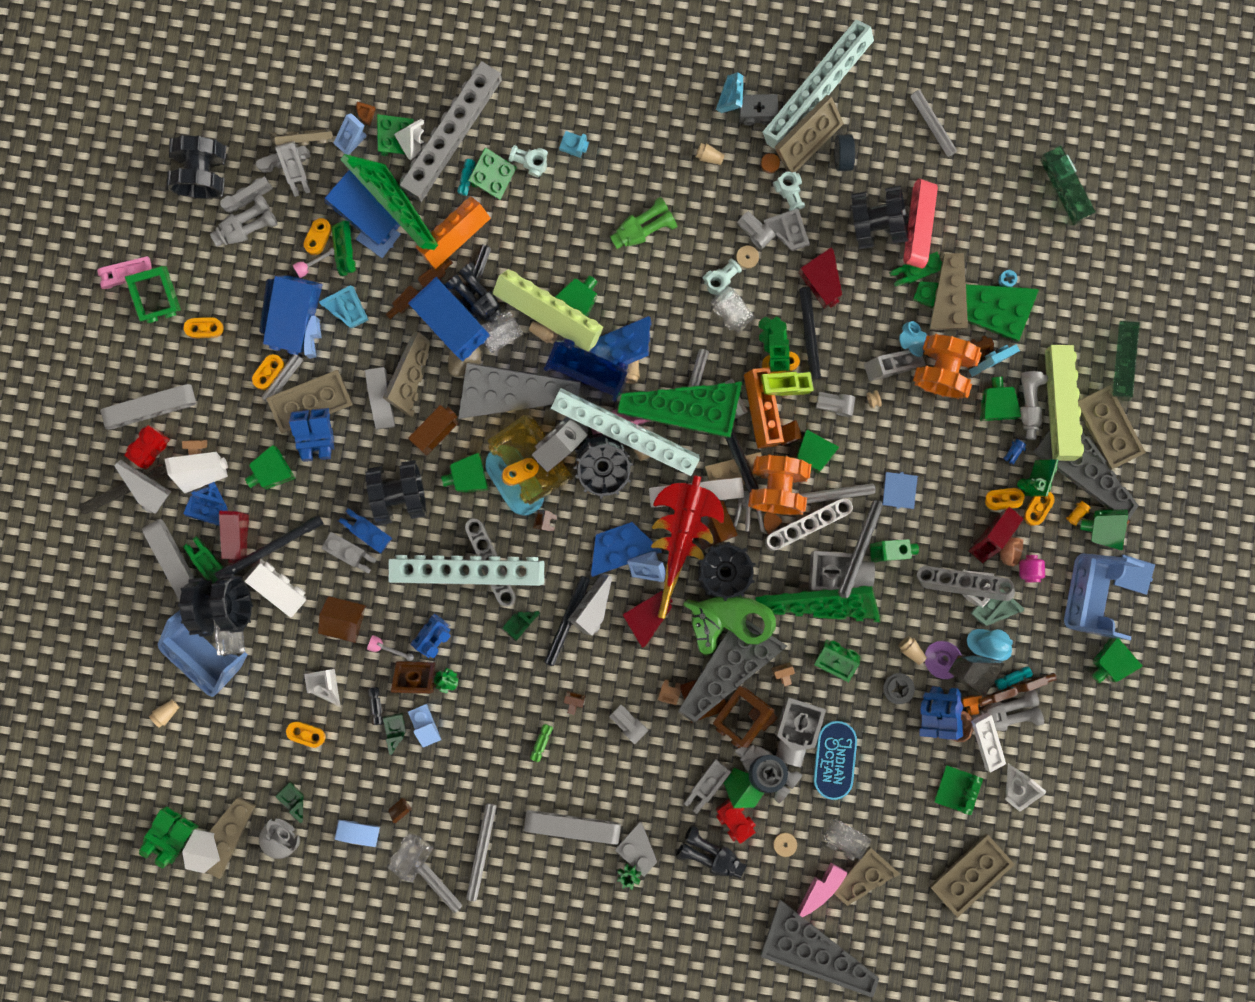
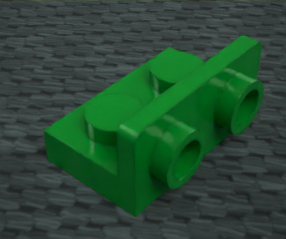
[814,639,860,683]

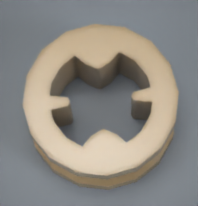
[867,390,882,409]

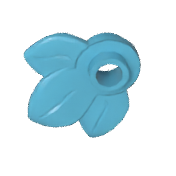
[899,321,928,357]

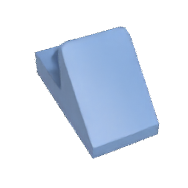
[334,113,367,155]
[627,552,666,582]
[408,704,441,747]

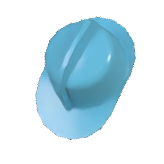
[967,629,1013,661]

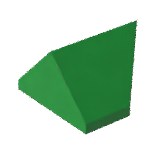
[723,768,764,808]

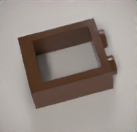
[408,405,459,456]
[713,686,775,748]

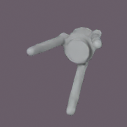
[733,491,764,532]

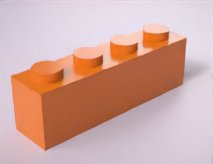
[416,196,491,269]
[744,367,784,449]

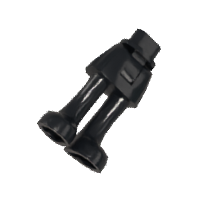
[444,261,505,327]
[675,825,747,879]

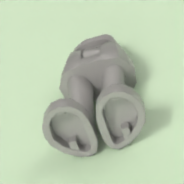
[210,193,278,247]
[1020,371,1048,440]
[971,689,1044,731]
[735,744,802,804]

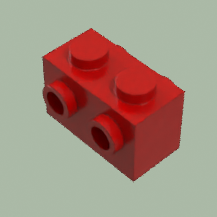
[124,425,171,470]
[715,798,756,844]

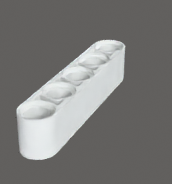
[649,478,744,507]
[765,498,853,551]

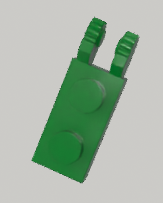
[332,220,356,277]
[889,252,942,287]
[183,536,224,584]

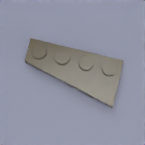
[928,253,968,331]
[383,331,431,417]
[206,797,256,879]

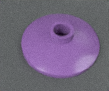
[925,641,963,679]

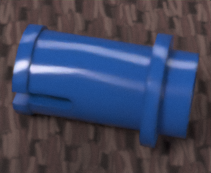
[1003,439,1026,465]

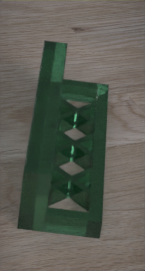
[1040,146,1095,226]
[1112,321,1140,401]

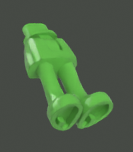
[610,196,678,249]

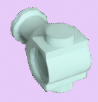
[509,145,548,177]
[773,172,805,211]
[703,259,742,297]

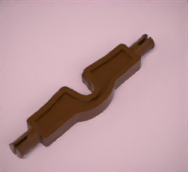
[385,257,453,320]
[978,673,1057,707]

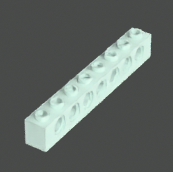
[763,19,874,149]
[551,388,700,476]
[389,555,544,586]

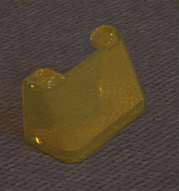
[487,415,573,505]

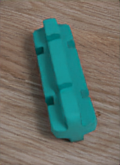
[457,158,475,196]
[995,666,1033,690]

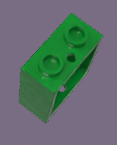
[125,266,181,324]

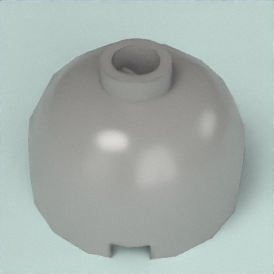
[259,819,300,859]

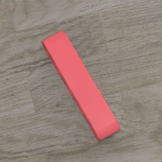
[903,178,938,269]

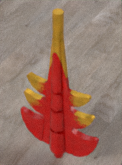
[651,475,724,619]

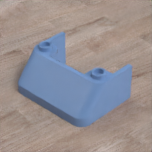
[1064,553,1145,641]
[158,610,248,697]

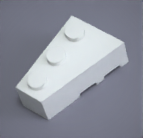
[245,559,306,617]

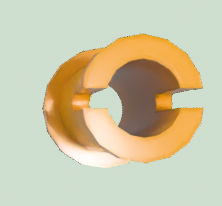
[1066,501,1090,526]

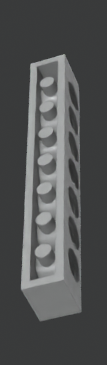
[400,61,502,202]

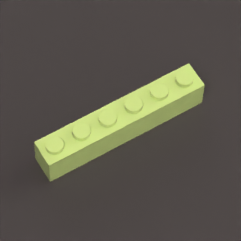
[493,269,603,352]
[1045,345,1084,461]

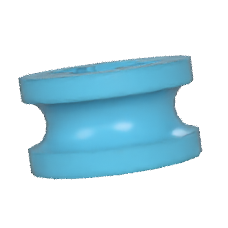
[998,270,1018,287]

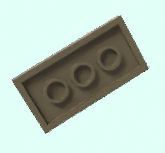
[775,95,844,173]
[266,370,353,434]
[1078,385,1146,470]
[929,834,1015,918]

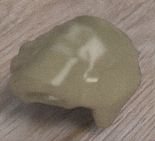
[448,347,482,377]

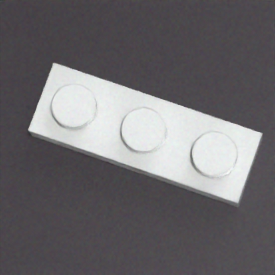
[971,712,1006,773]

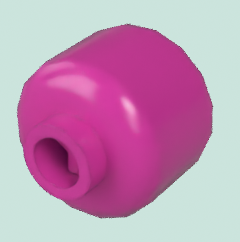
[1019,555,1045,583]

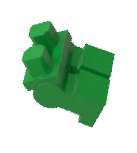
[758,316,790,372]
[139,807,199,869]

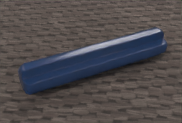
[259,279,274,334]

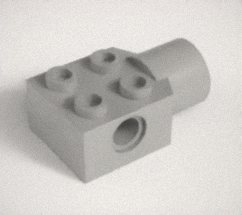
[532,416,588,472]
[808,551,875,591]
[775,697,826,767]

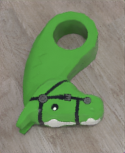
[683,596,776,655]

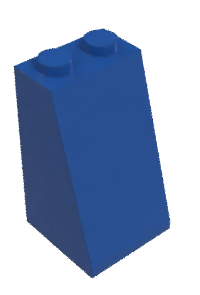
[324,170,400,246]
[263,275,323,355]
[408,277,490,362]

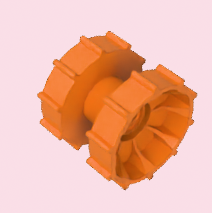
[913,334,981,399]
[748,455,812,516]

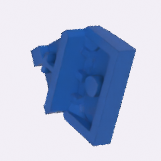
[183,482,228,526]

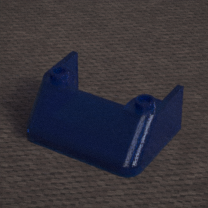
[544,338,630,401]

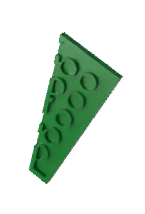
[340,154,438,250]
[617,382,742,438]

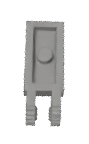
[275,141,310,196]
[256,146,311,173]
[220,176,273,213]
[321,532,377,573]
[683,759,731,814]

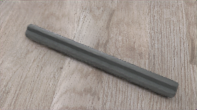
[838,500,883,598]

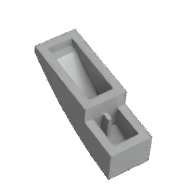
[365,367,395,430]

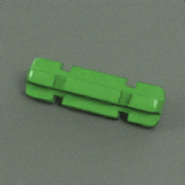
[530,724,553,762]

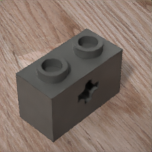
[739,94,778,125]

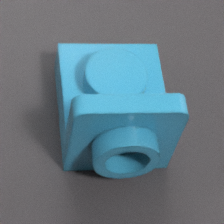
[559,131,589,158]

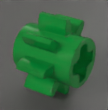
[434,668,458,694]
[617,863,641,890]

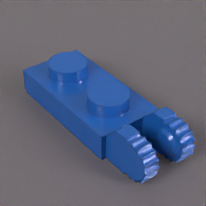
[339,508,393,554]

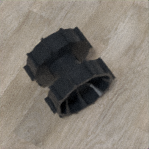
[167,135,227,200]
[852,185,908,249]
[573,433,633,499]
[365,460,427,525]
[696,542,756,601]
[178,574,253,637]

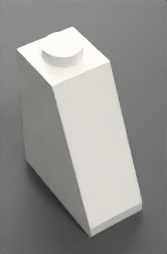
[164,452,228,493]

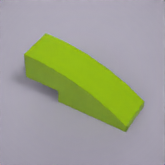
[761,372,814,396]

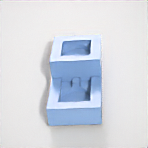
[304,316,322,358]
[334,820,380,847]

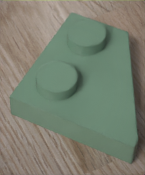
[970,589,1025,626]

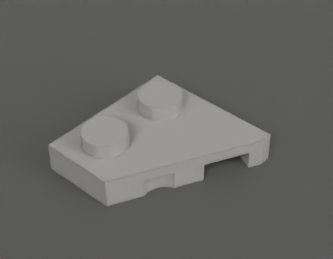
[764,209,810,251]
[615,821,657,877]

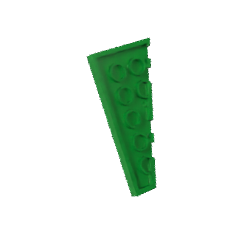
[912,281,1039,342]
[755,586,881,623]

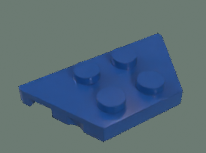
[586,316,651,370]
[591,522,662,577]

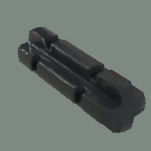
[368,687,383,726]

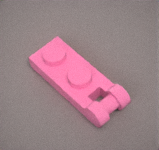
[97,256,152,289]

